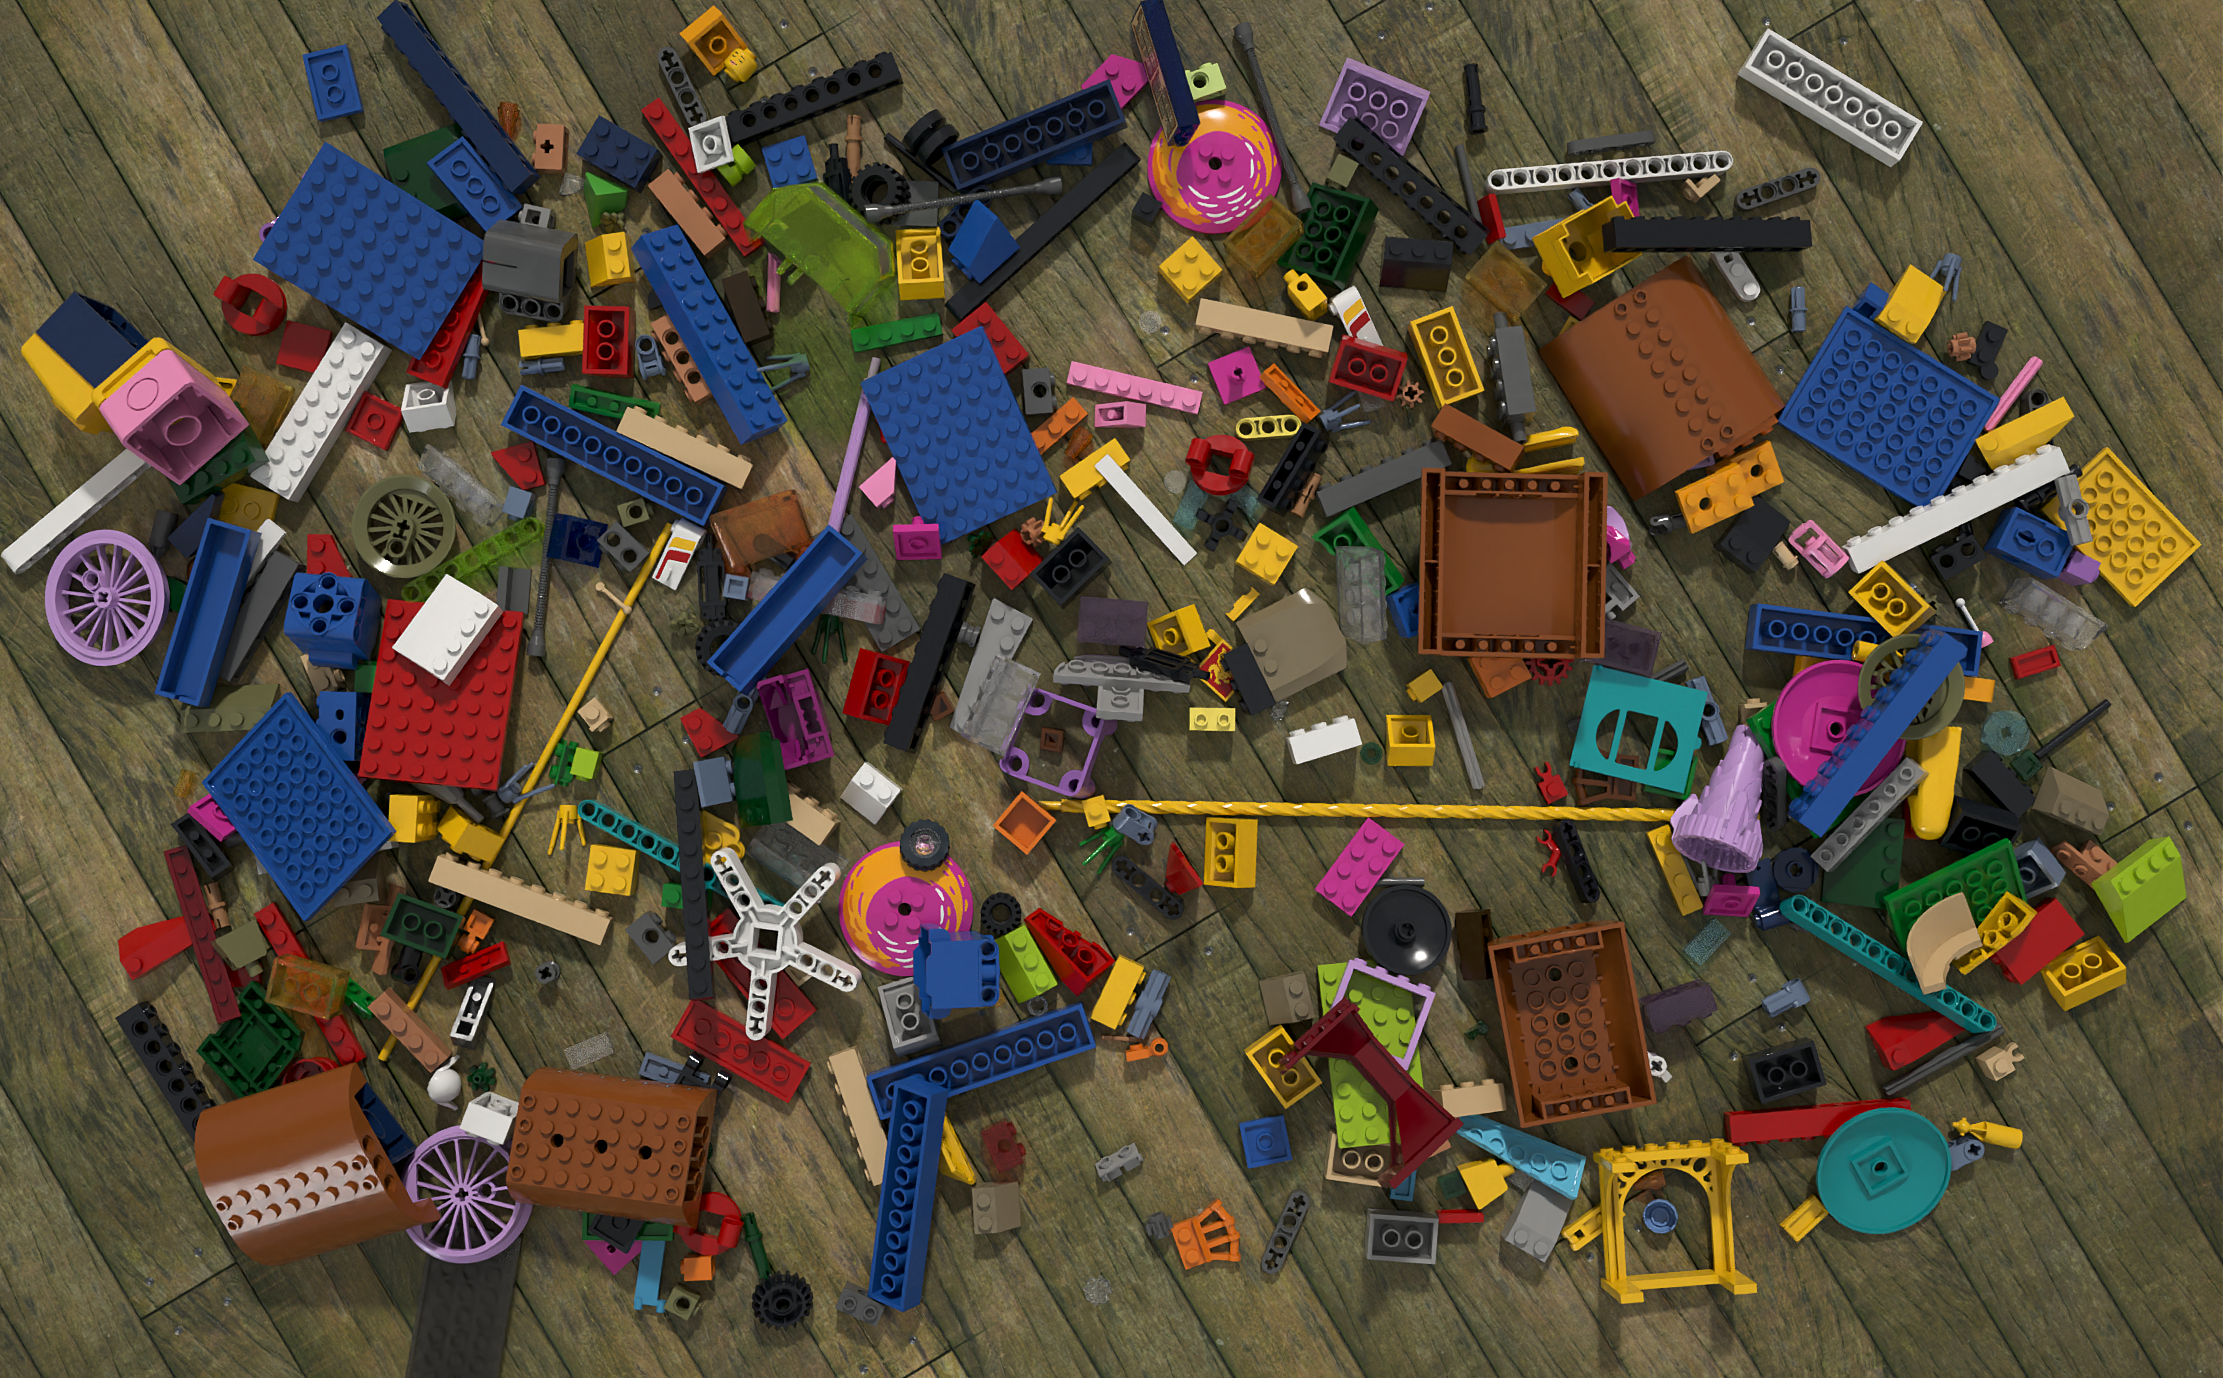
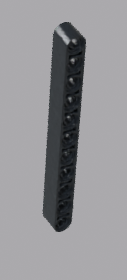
[945,142,1141,323]

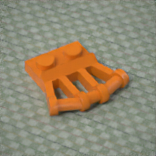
[1171,1198,1241,1270]

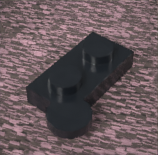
[1966,321,2008,380]

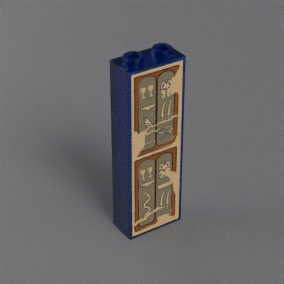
[1131,0,1200,147]

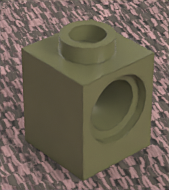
[1325,154,1359,191]
[617,498,655,529]
[663,1282,702,1320]

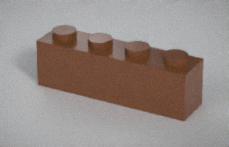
[1431,403,1525,473]

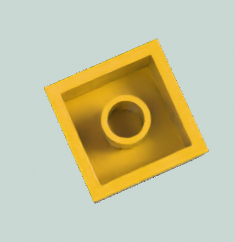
[1158,236,1222,304]
[1235,523,1298,586]
[585,843,641,896]

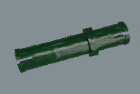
[740,1212,774,1281]

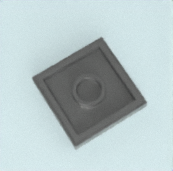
[892,180,939,228]

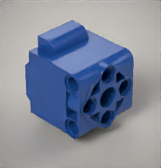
[284,572,382,670]
[913,923,1000,1019]

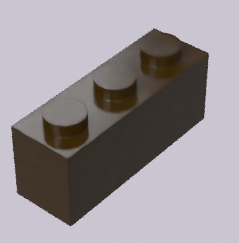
[721,270,774,347]
[1454,909,1494,980]

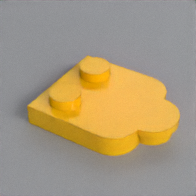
[702,810,745,864]

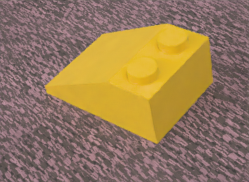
[895,227,945,301]
[1872,264,1946,345]

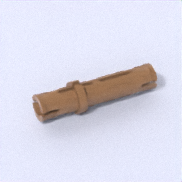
[845,115,863,185]

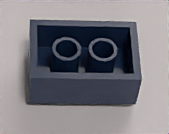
[576,115,663,194]

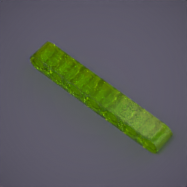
[401,517,545,603]

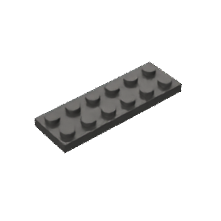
[813,513,921,652]

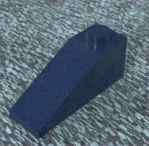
[167,491,225,558]

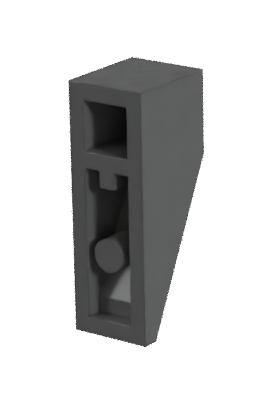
[450,976,496,1051]

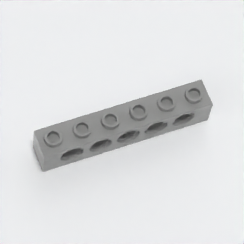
[1811,757,1929,872]

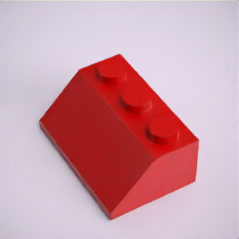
[582,305,636,379]
[842,648,910,725]

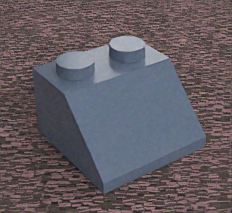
[693,756,736,807]
[2014,837,2066,899]

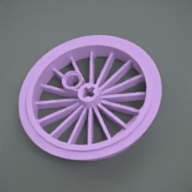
[45,530,170,666]
[400,1125,533,1263]

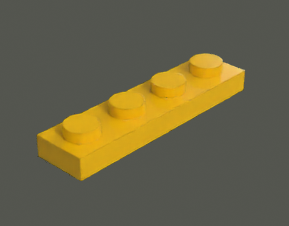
[1646,824,1703,916]

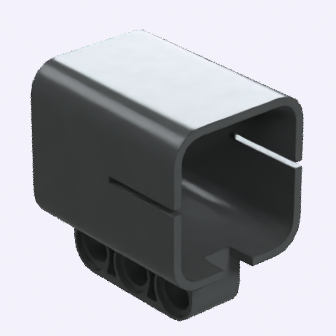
[482,219,578,322]

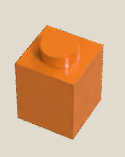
[680,1253,716,1281]

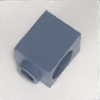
[502,486,537,523]
[722,574,753,602]

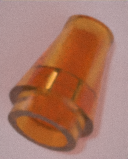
[497,102,520,136]
[1064,425,1094,460]
[1633,1169,1667,1191]

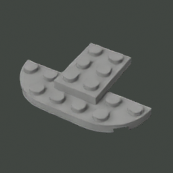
[1053,654,1190,722]

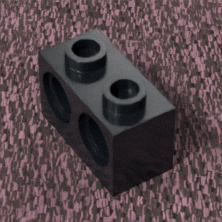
[1929,532,1987,581]

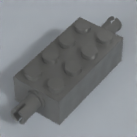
[1486,312,1536,445]

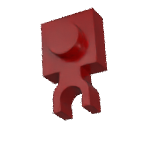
[1534,762,1568,804]

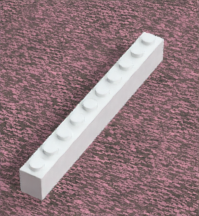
[1842,444,2070,574]

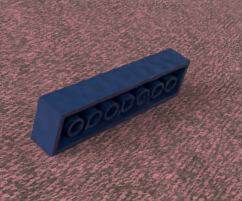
[941,79,1128,196]

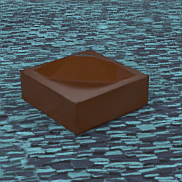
[1039,726,1065,753]

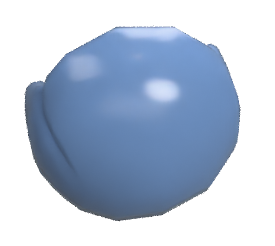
[1643,1199,1678,1234]

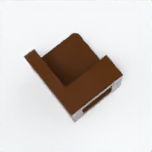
[931,691,955,722]

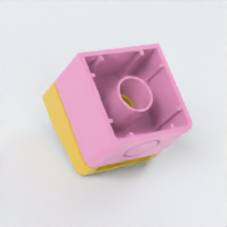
[91,337,249,485]

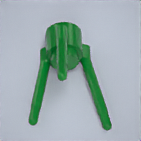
[1079,825,1125,874]

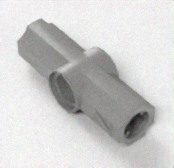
[2054,475,2093,546]

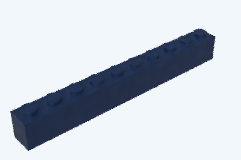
[377,0,541,195]

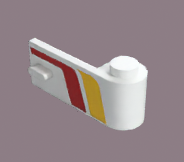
[1327,286,1383,346]
[652,517,707,590]

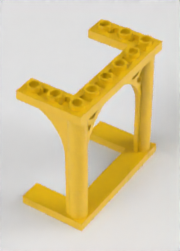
[1592,1138,1757,1304]

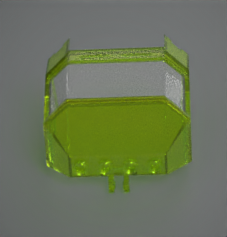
[743,182,896,330]

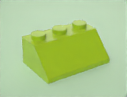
[994,923,1058,1004]

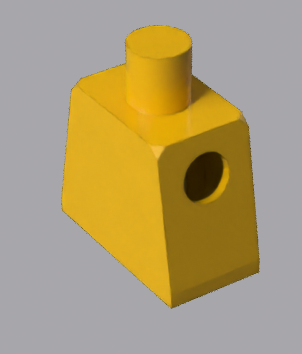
[1283,269,1328,322]
[1457,1156,1515,1210]

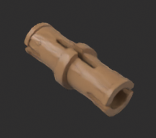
[1291,472,1323,518]
[203,882,231,929]

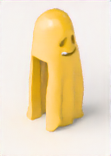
[1466,427,1585,475]
[1904,726,1962,840]

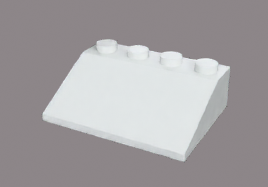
[392,574,503,686]

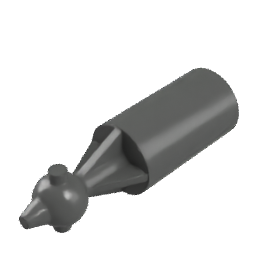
[148,509,178,561]

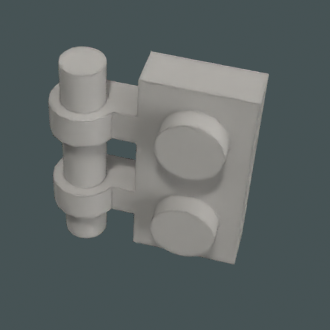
[1605,562,1640,622]

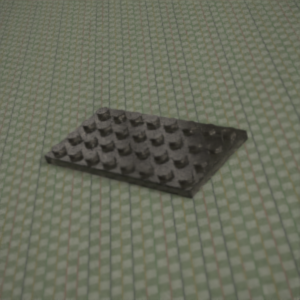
[405,1220,524,1378]

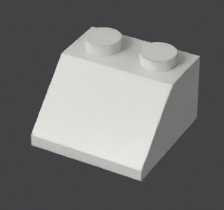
[401,380,456,433]
[840,762,903,825]

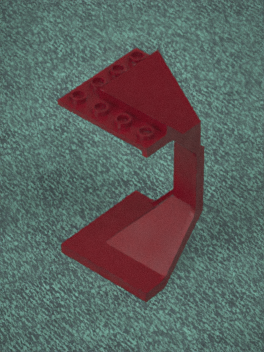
[1276,997,1464,1189]

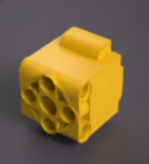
[1531,195,1643,298]

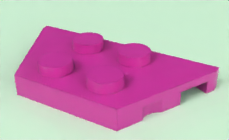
[1081,54,1149,110]

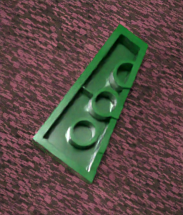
[1312,506,1405,599]

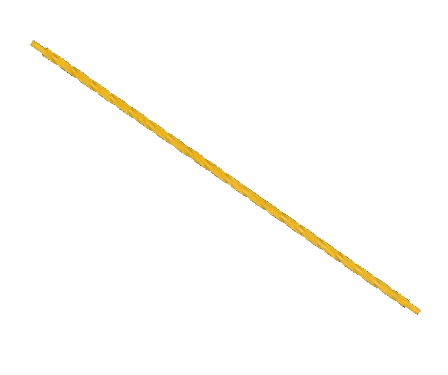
[1039,799,1760,821]

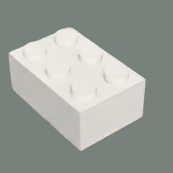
[1285,715,1362,764]
[460,1091,519,1146]

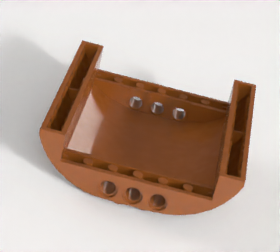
[1537,254,1785,502]
[1417,468,1608,659]
[194,1062,441,1266]

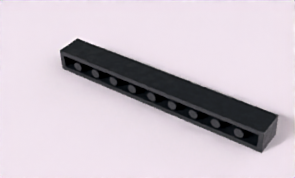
[1602,216,1812,253]
[673,769,716,1001]

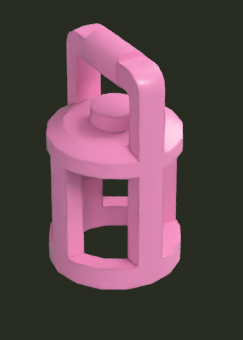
[1789,520,1849,579]

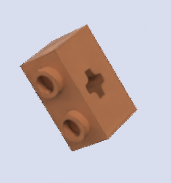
[532,124,569,175]

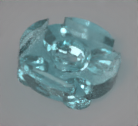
[1981,710,2030,755]

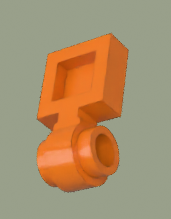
[458,909,496,954]
[1125,1037,1168,1062]

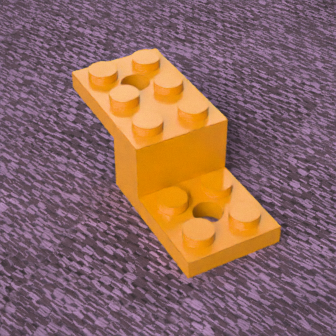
[1674,440,1784,534]

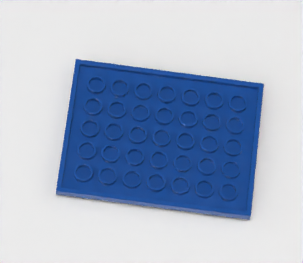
[253,142,484,360]
[1777,306,2001,507]
[860,326,1058,545]
[202,692,397,921]

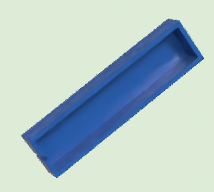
[154,518,262,707]
[707,525,868,696]

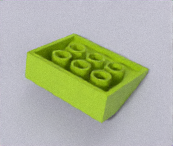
[2091,836,2187,943]

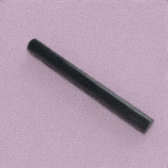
[884,132,958,195]
[2033,699,2111,760]

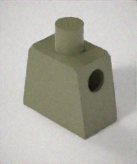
[211,920,267,977]

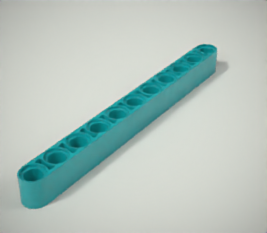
[578,799,796,910]
[1780,895,1997,1033]

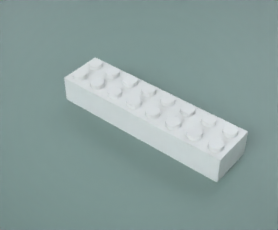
[1737,29,1923,167]
[250,322,392,502]

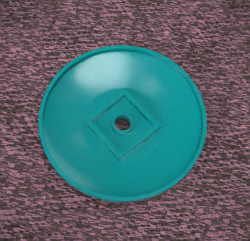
[1816,1107,1952,1234]

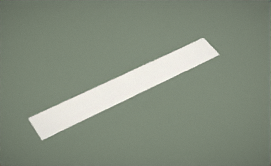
[1095,454,1197,565]

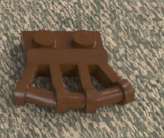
[1572,748,1639,806]

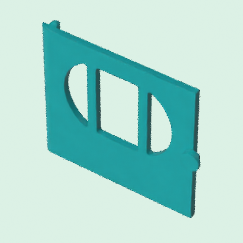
[1569,665,1708,793]

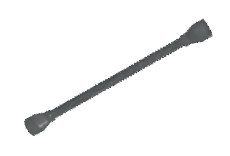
[1233,22,1312,215]
[864,176,1062,224]
[526,458,566,657]

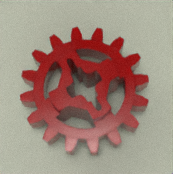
[1524,659,1574,686]

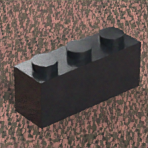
[1219,642,1276,716]
[1963,750,2036,818]
[171,813,235,882]

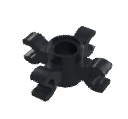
[1194,498,1248,552]

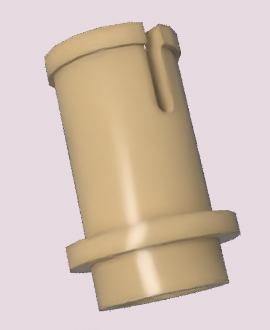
[1772,541,1799,570]

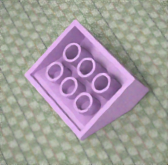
[1319,57,1430,156]

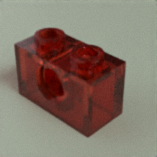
[980,1117,1027,1174]

